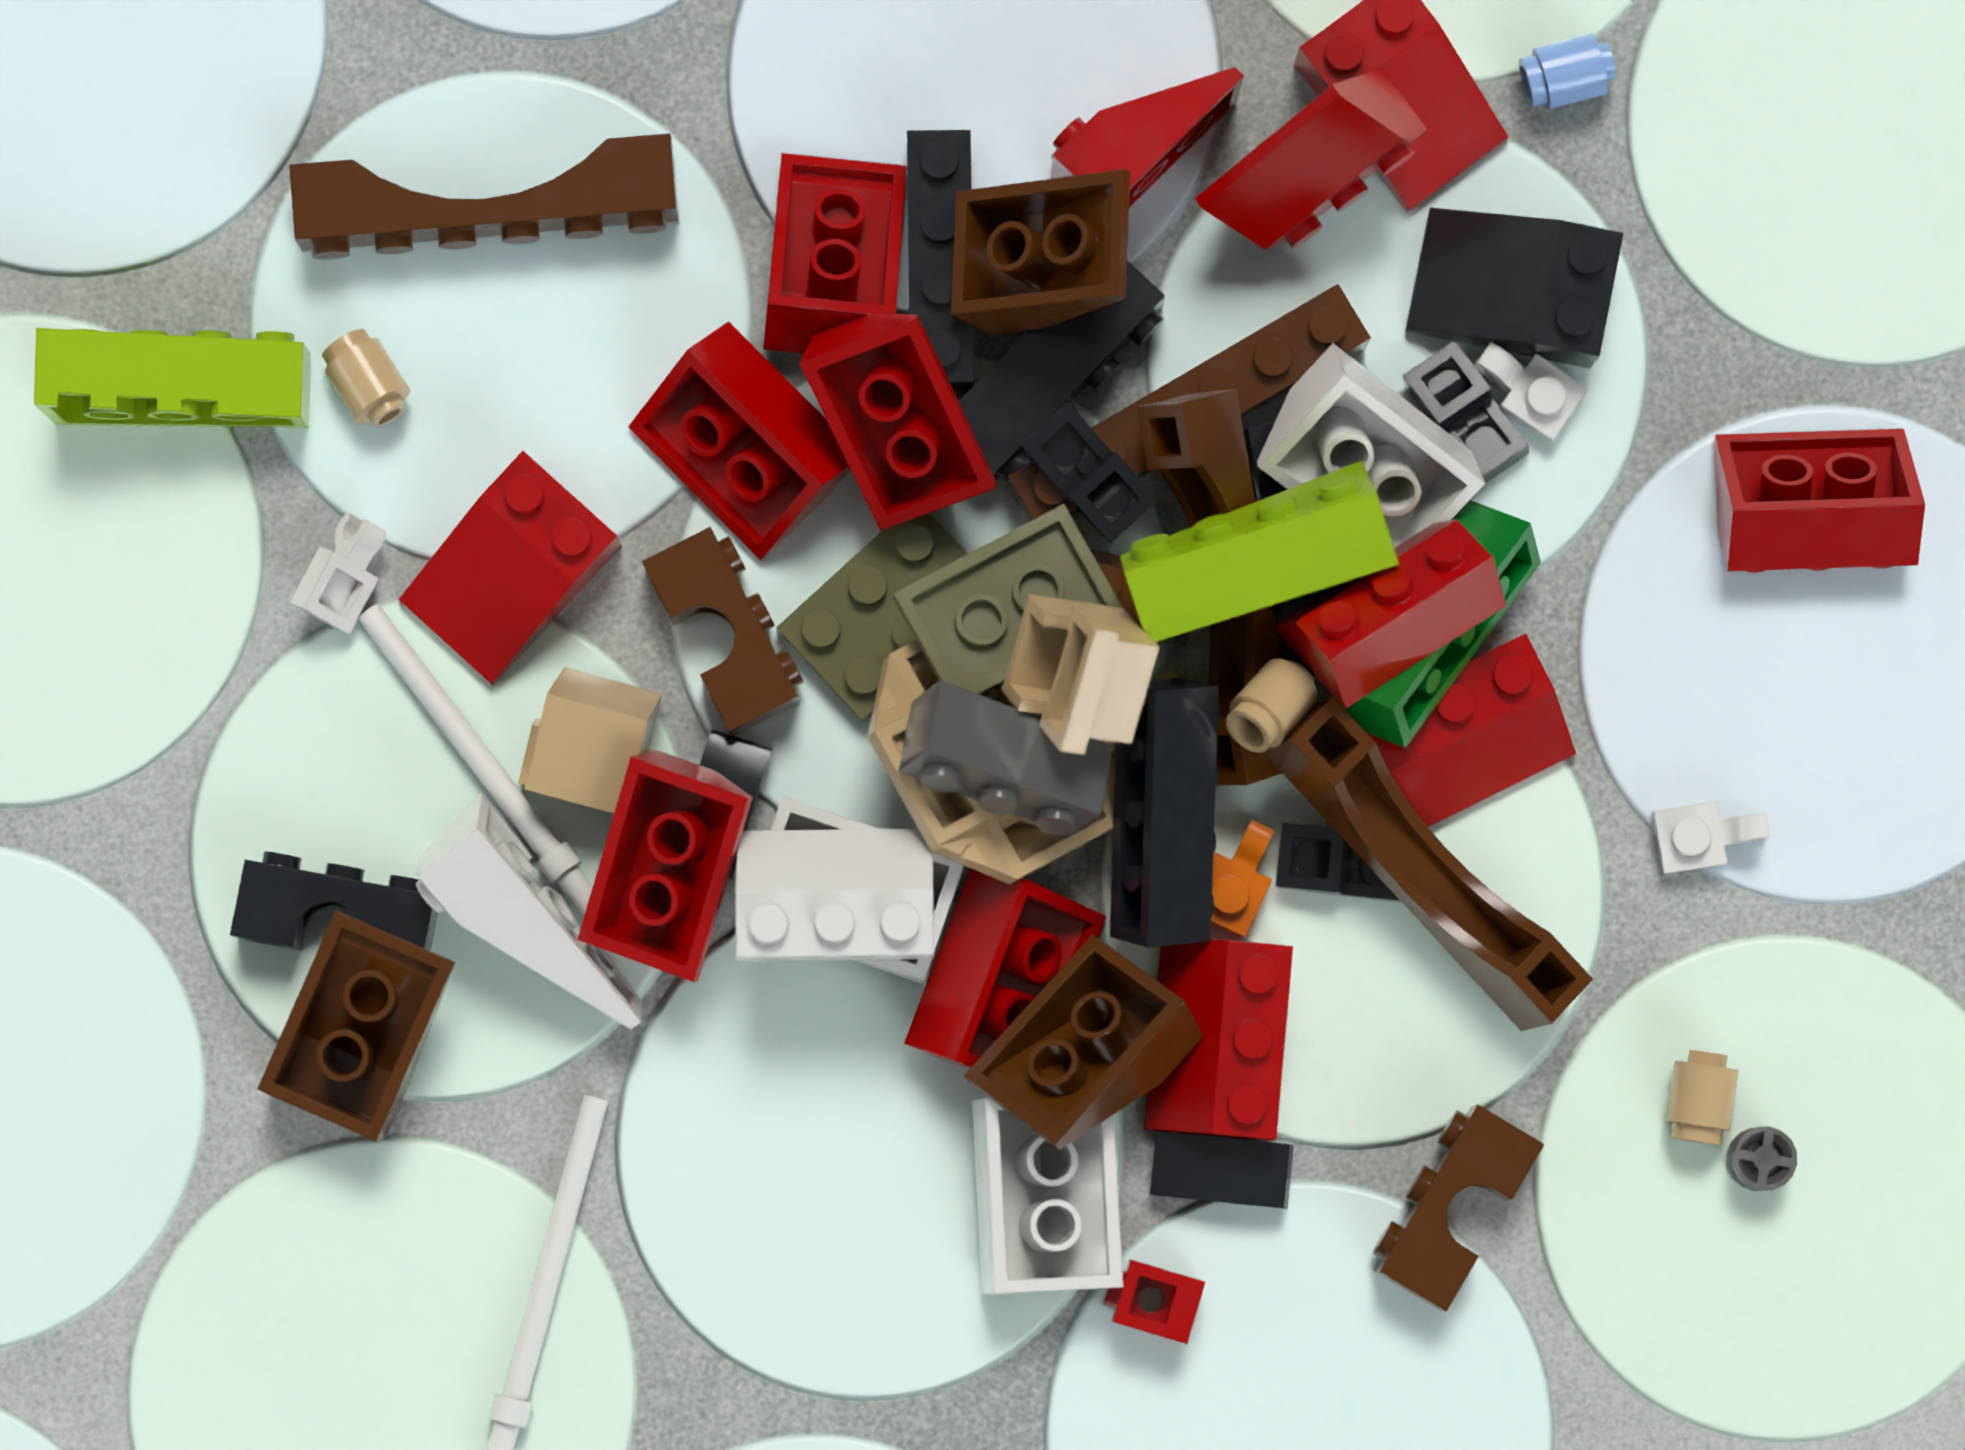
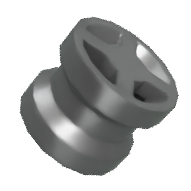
[1726,1127,1797,1191]

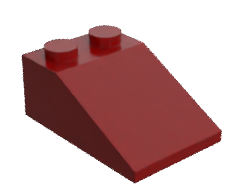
[1294,0,1508,213]
[1051,67,1244,209]
[763,153,907,354]
[398,451,622,686]

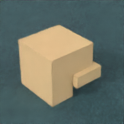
[1002,594,1159,755]
[518,667,663,814]

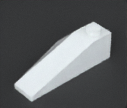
[416,792,642,1029]

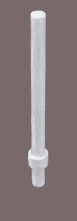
[358,604,593,916]
[487,1095,609,1450]

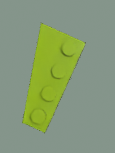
[34,328,311,428]
[1120,460,1399,642]

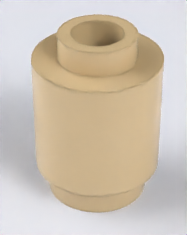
[322,329,411,427]
[1226,659,1318,753]
[1666,1050,1739,1146]

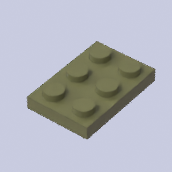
[893,504,1123,696]
[776,513,967,723]

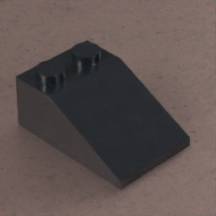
[1405,207,1624,369]

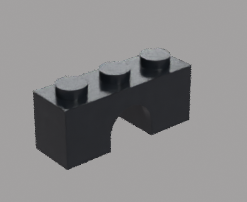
[230,851,438,951]

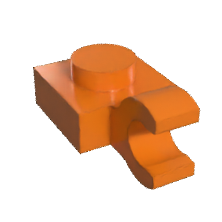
[1211,820,1275,938]

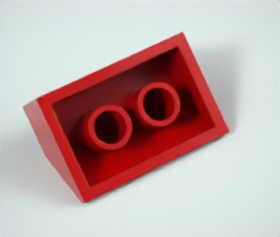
[1194,68,1427,250]
[799,314,997,531]
[628,321,850,561]
[1714,428,1925,573]
[1274,519,1507,709]
[1366,633,1576,827]
[577,750,753,982]
[904,868,1107,1070]
[1144,939,1293,1141]

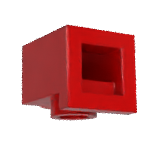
[1103,1259,1205,1344]

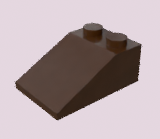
[951,169,1130,335]
[257,910,456,1141]
[964,935,1204,1150]

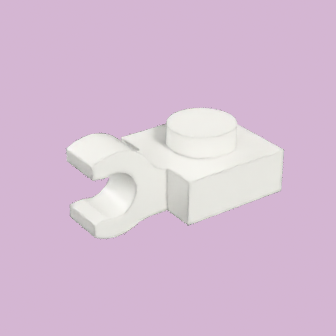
[1474,342,1588,444]
[290,512,386,635]
[1652,801,1771,875]

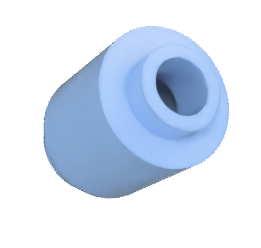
[1519,33,1616,110]

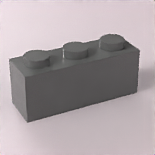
[898,680,1113,836]

